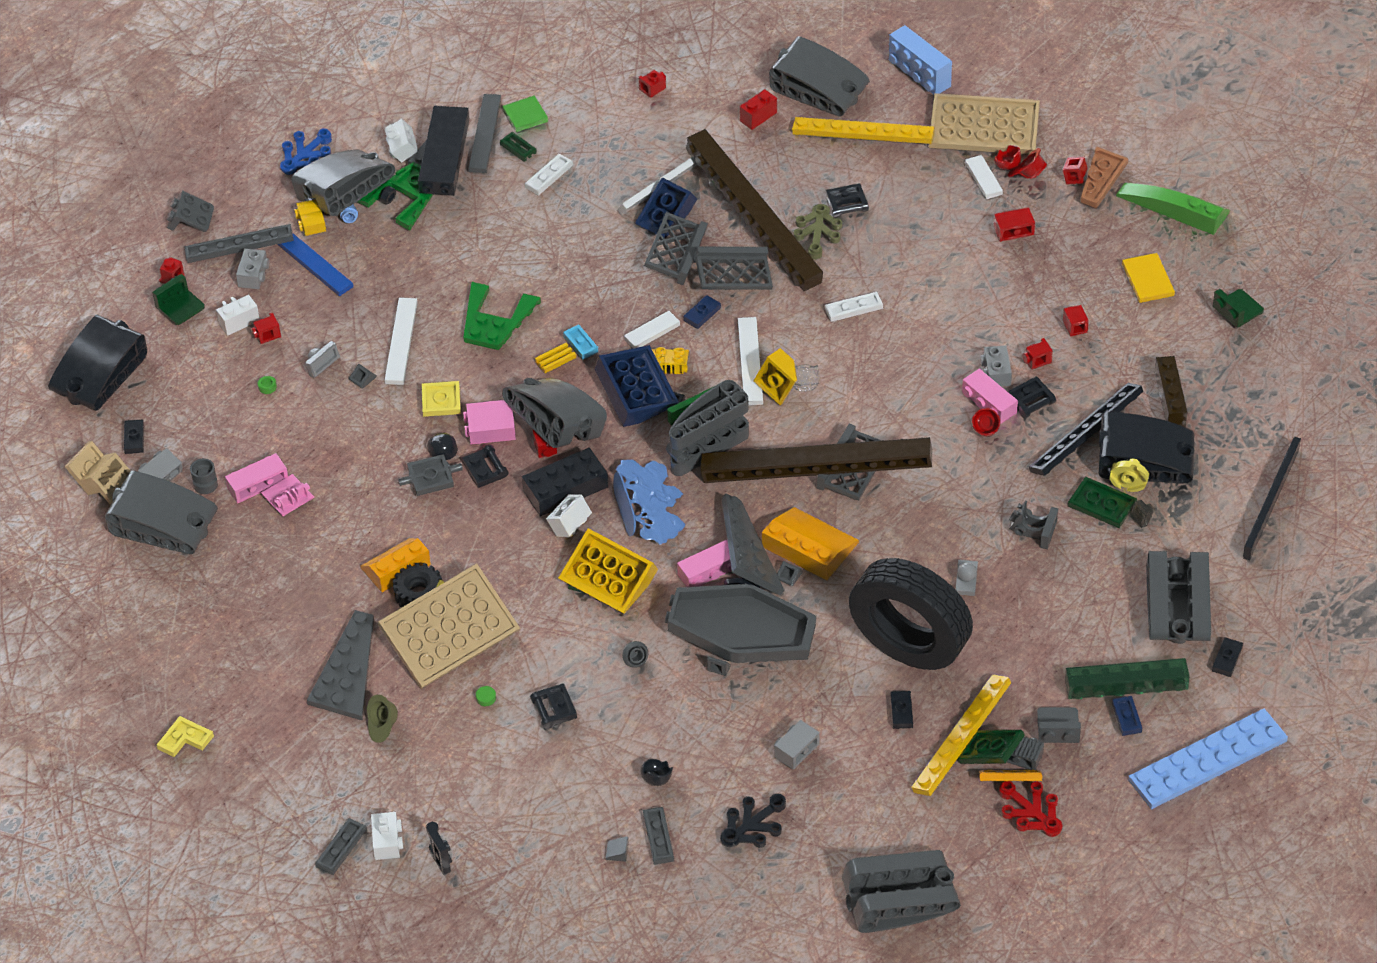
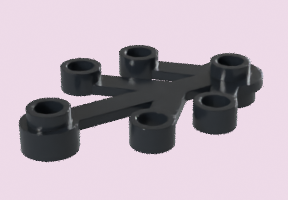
[720,794,786,848]

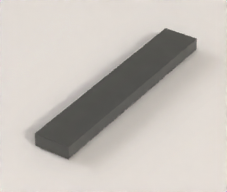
[469,94,501,173]
[185,224,294,263]

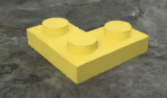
[157,716,214,757]

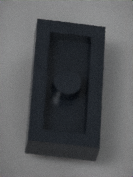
[124,419,144,454]
[1212,637,1244,677]
[890,691,913,729]

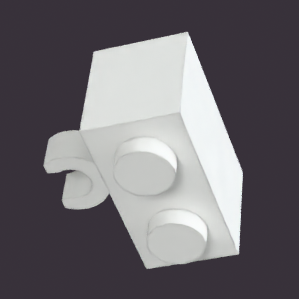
[385,118,418,163]
[216,295,260,336]
[546,494,592,537]
[371,812,403,860]

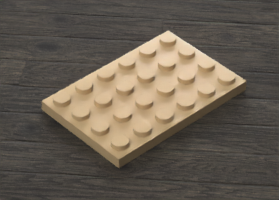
[929,93,1040,155]
[377,564,520,689]

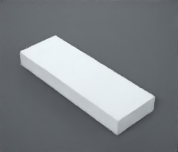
[525,154,573,196]
[965,155,1003,199]
[825,292,883,322]
[624,311,680,348]

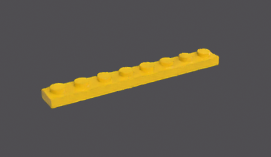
[792,117,935,144]
[911,674,1011,796]

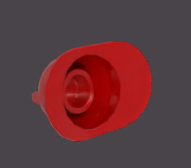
[1007,148,1047,179]

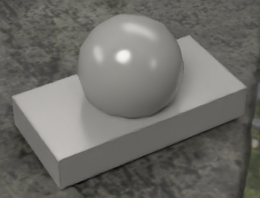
[305,341,340,378]
[956,560,978,596]

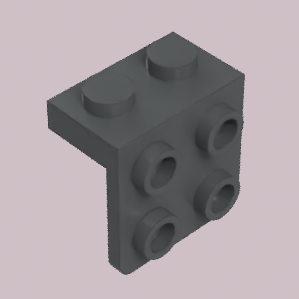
[167,190,214,232]
[1037,707,1081,743]

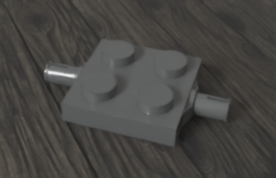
[398,454,463,496]

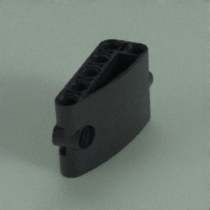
[48,315,148,411]
[1098,412,1195,484]

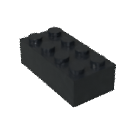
[521,447,608,517]

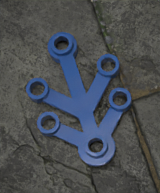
[280,128,332,175]

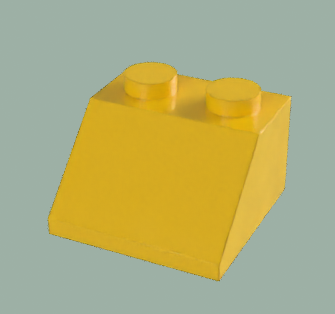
[753,348,797,405]

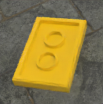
[1122,253,1175,303]

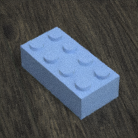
[889,25,952,95]

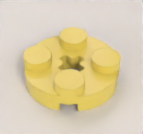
[1110,459,1149,492]

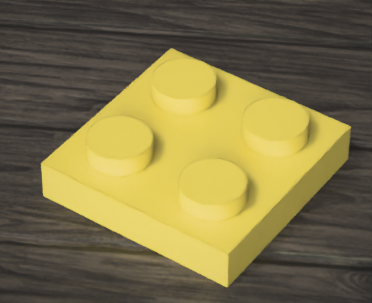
[422,381,461,417]

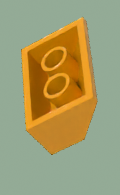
[360,538,431,592]

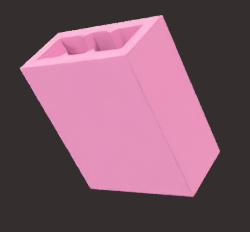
[463,400,516,445]

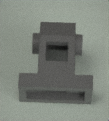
[1009,500,1059,550]

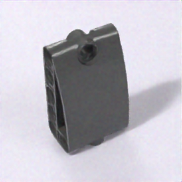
[769,36,870,116]
[291,149,395,216]
[502,378,607,448]
[666,380,749,476]
[105,471,218,554]
[1146,551,1211,644]
[842,850,961,933]

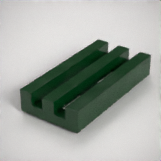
[500,132,537,162]

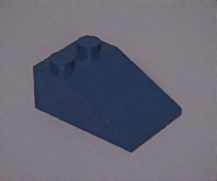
[635,177,697,239]

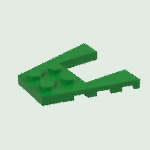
[357,162,433,231]
[463,282,541,350]

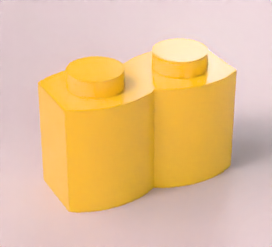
[294,199,326,236]

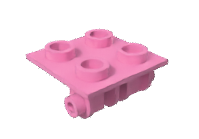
[261,474,314,516]

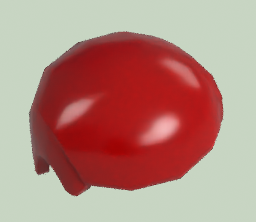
[994,145,1021,170]
[972,408,1001,437]

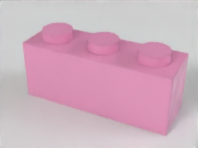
[962,369,1018,423]
[225,453,288,504]
[677,540,732,587]

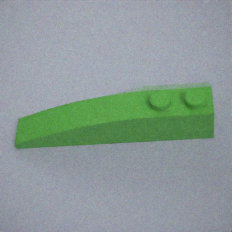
[1116,183,1230,235]

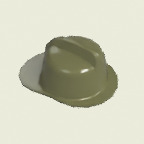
[367,695,398,743]

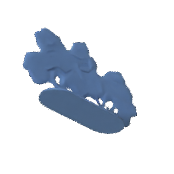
[613,460,685,545]

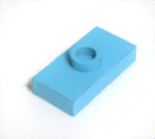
[563,325,599,360]

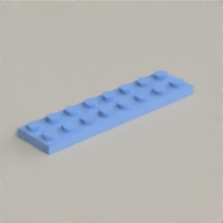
[1128,708,1288,810]

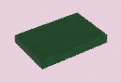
[1068,476,1137,529]
[958,730,1025,764]

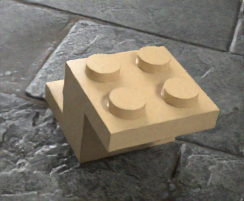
[65,441,131,505]

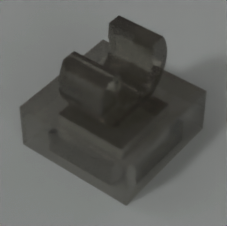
[1129,500,1155,528]

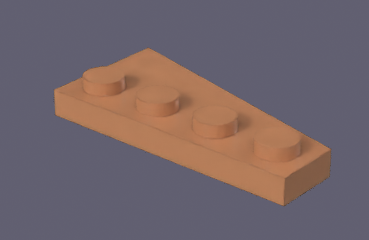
[1080,146,1128,208]

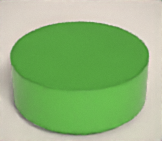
[258,376,277,394]
[476,686,496,706]

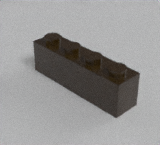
[1154,356,1188,427]

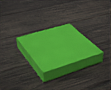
[502,95,548,132]

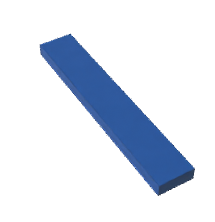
[277,233,353,296]

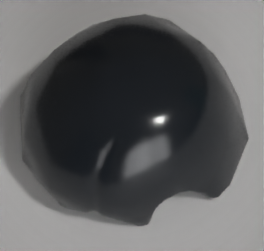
[427,432,458,460]
[640,759,673,786]

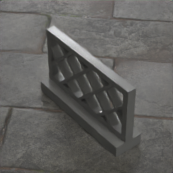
[644,212,708,286]
[693,246,773,290]
[816,423,881,501]

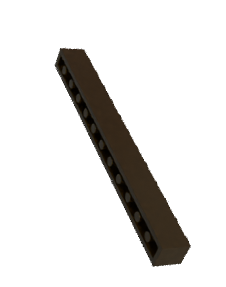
[686,129,823,292]
[701,437,933,483]

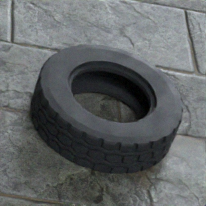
[849,558,973,670]

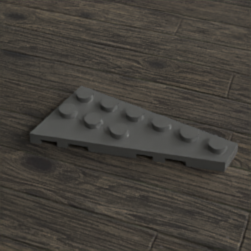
[721,493,784,595]
[307,610,374,721]

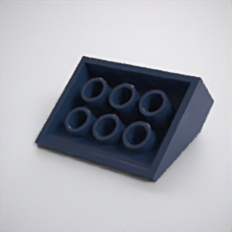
[595,345,679,427]

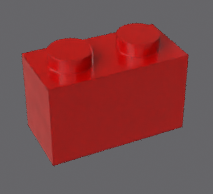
[740,89,777,130]
[993,207,1035,242]

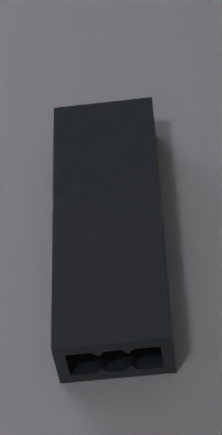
[418,105,470,196]

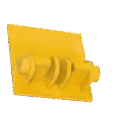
[652,347,689,374]

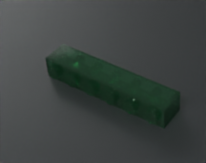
[1065,658,1190,699]

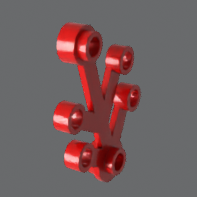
[999,781,1063,837]

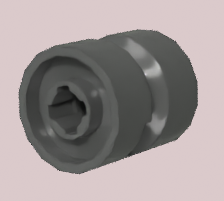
[190,458,218,494]

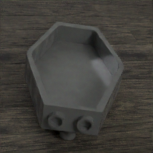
[665,584,817,663]

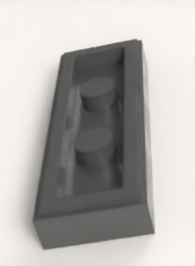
[643,807,674,865]
[315,818,367,875]

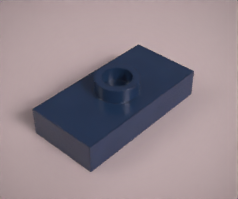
[683,295,721,329]
[1112,696,1143,736]

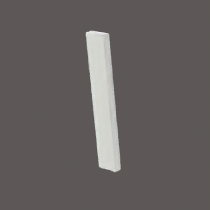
[618,157,698,216]
[385,298,418,385]
[738,317,763,405]

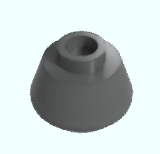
[622,641,649,668]

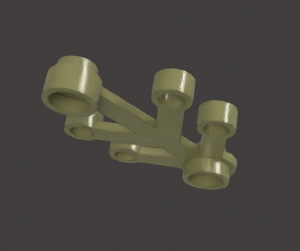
[794,204,842,260]

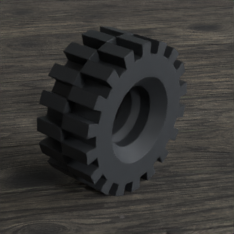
[393,563,442,608]

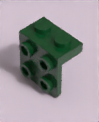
[152,274,205,325]
[1213,289,1264,328]

